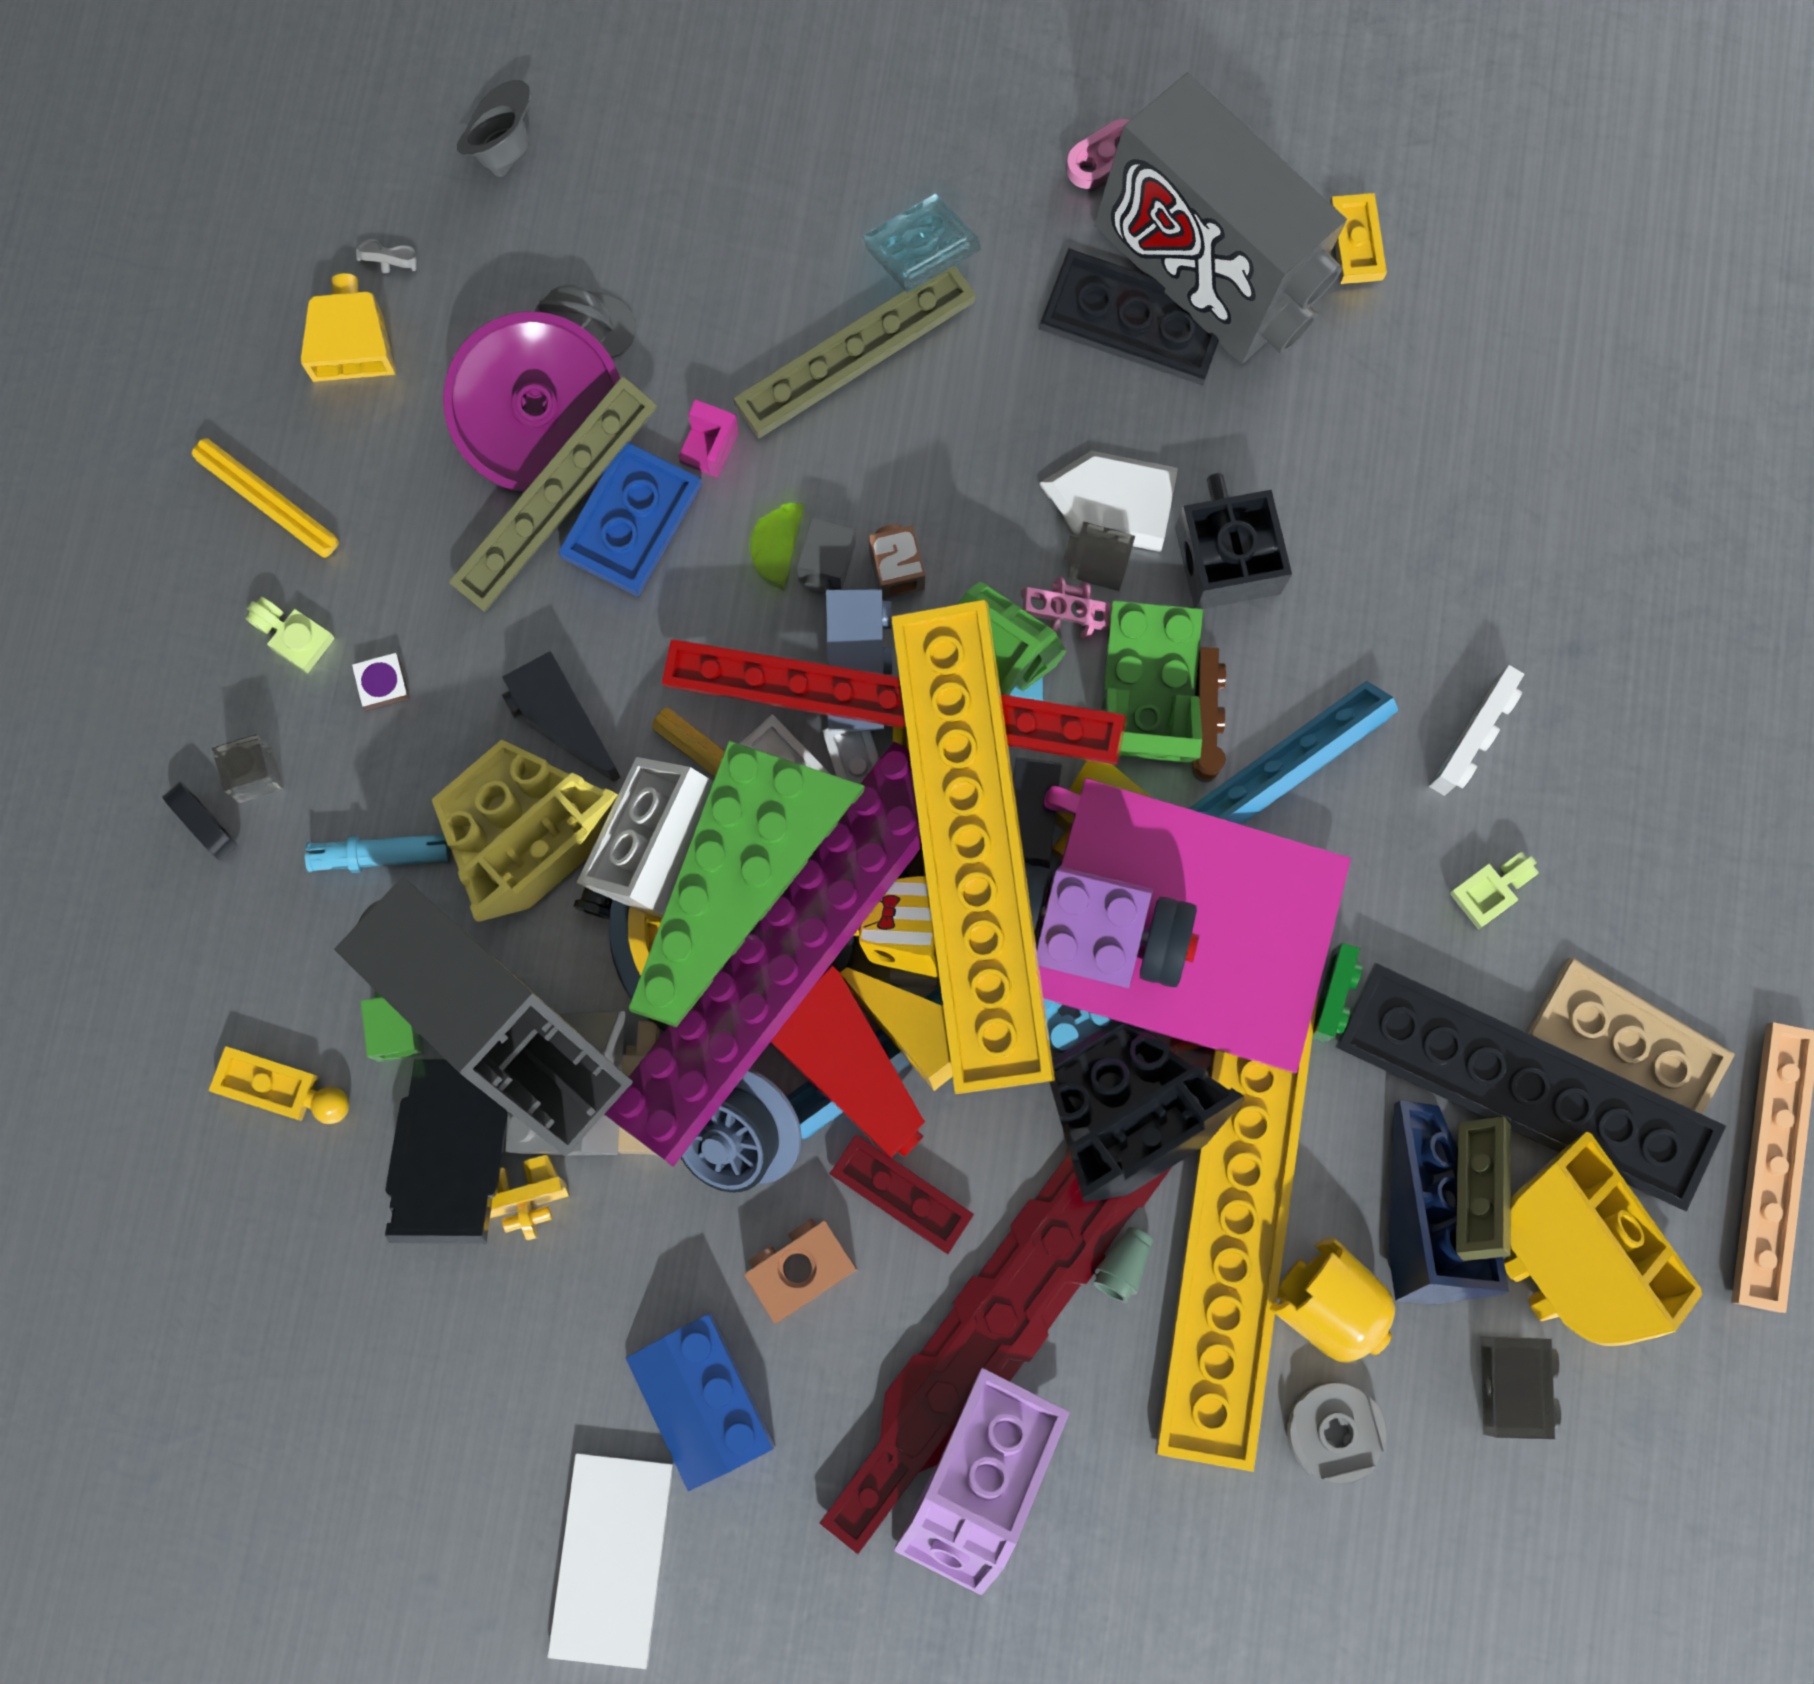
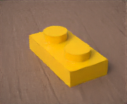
[1330,193,1387,284]

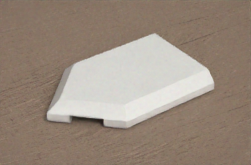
[1039,450,1178,552]

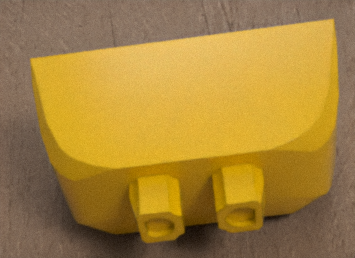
[1504,1131,1702,1346]

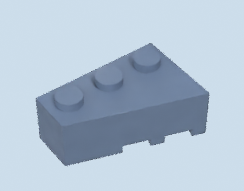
[826,589,892,732]

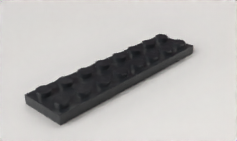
[1335,963,1726,1212]

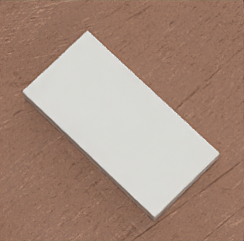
[548,1452,674,1669]

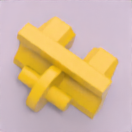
[490,1155,570,1241]

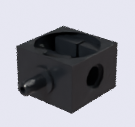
[1175,473,1292,609]

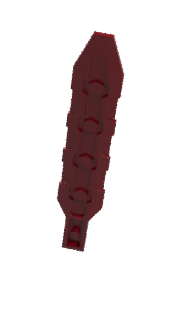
[819,1148,1172,1554]

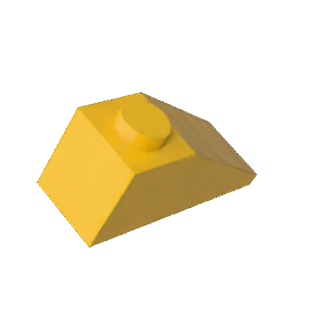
[840,967,952,1091]

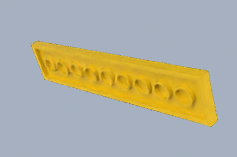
[891,600,1055,1094]
[1155,994,1318,1472]

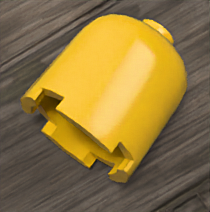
[1270,1237,1396,1363]

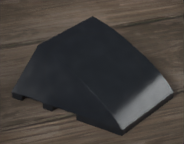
[1049,1020,1244,1203]

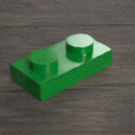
[1312,943,1363,1043]

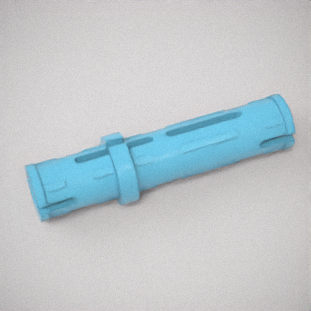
[305,833,450,873]

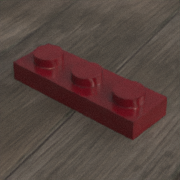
[829,1134,974,1255]

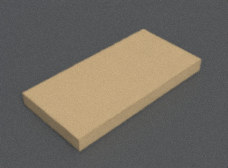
[1526,957,1735,1114]

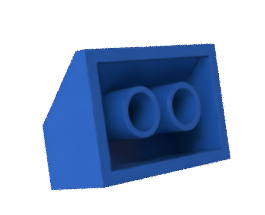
[626,1313,776,1491]

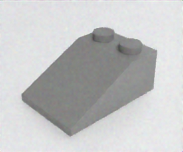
[505,1011,625,1156]

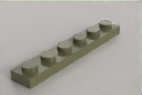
[733,261,976,439]
[449,376,658,612]

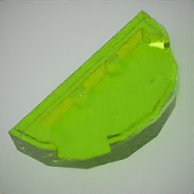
[750,503,805,591]

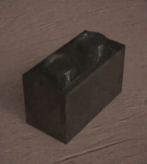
[1481,1336,1561,1439]

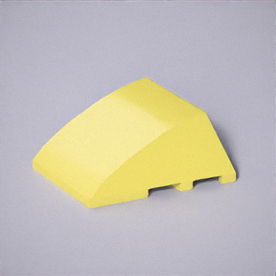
[431,739,618,922]

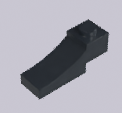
[1013,757,1062,869]

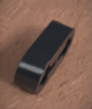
[162,782,238,861]

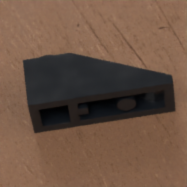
[501,651,621,782]

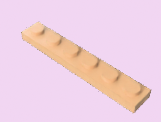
[1731,1022,1814,1313]

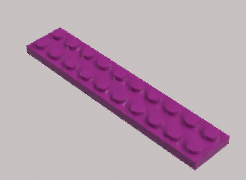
[604,741,922,1167]

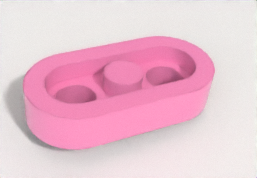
[1066,119,1130,189]

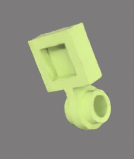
[245,596,335,674]
[1449,851,1539,930]

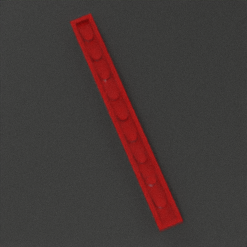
[661,639,1127,765]

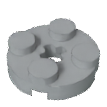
[1287,1382,1387,1484]

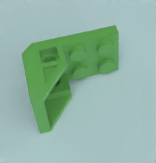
[957,581,1067,695]
[1101,601,1203,763]

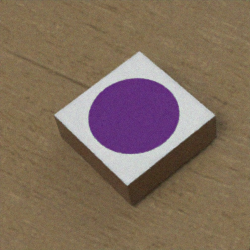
[352,653,410,711]

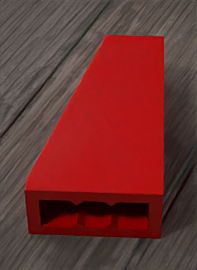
[770,966,925,1158]

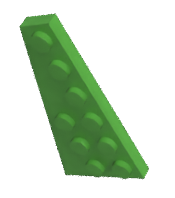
[629,741,865,1027]

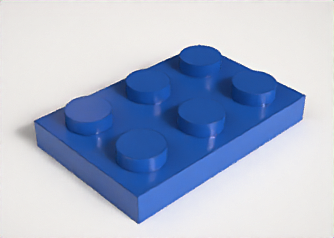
[558,443,702,597]

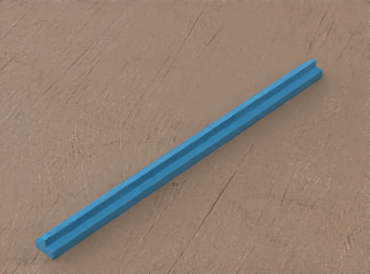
[786,681,1399,1140]

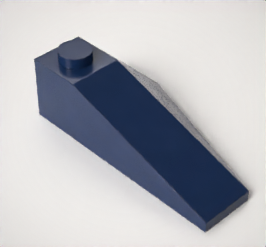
[1388,1100,1509,1305]

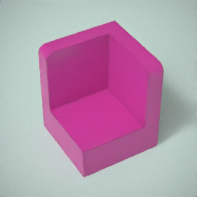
[678,399,739,478]

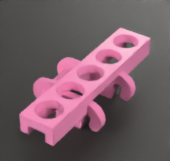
[1021,576,1111,639]

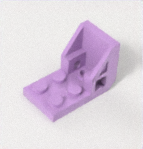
[894,1368,1070,1595]

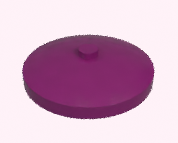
[443,311,620,493]

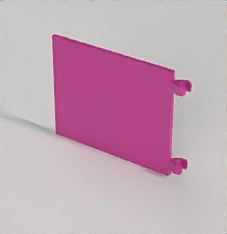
[1039,778,1351,1073]

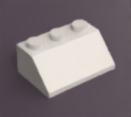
[577,757,714,918]

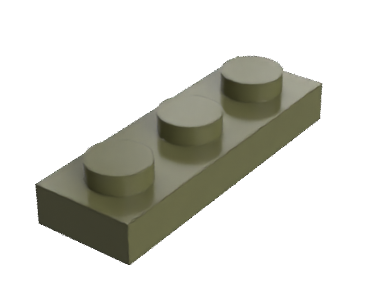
[1456,1116,1511,1261]

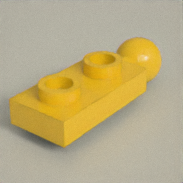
[208,1046,350,1124]

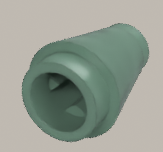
[1093,1227,1154,1303]

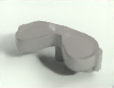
[356,239,417,273]

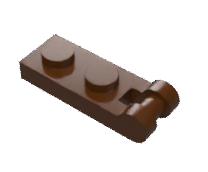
[1192,647,1226,782]

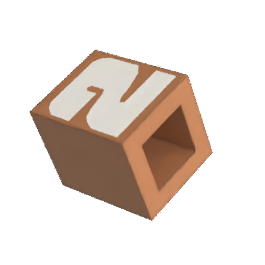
[869,524,925,600]

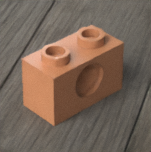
[743,1218,857,1324]

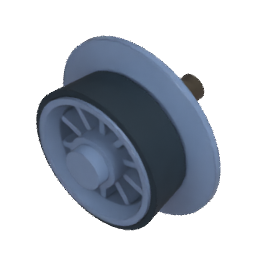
[681,1069,802,1193]

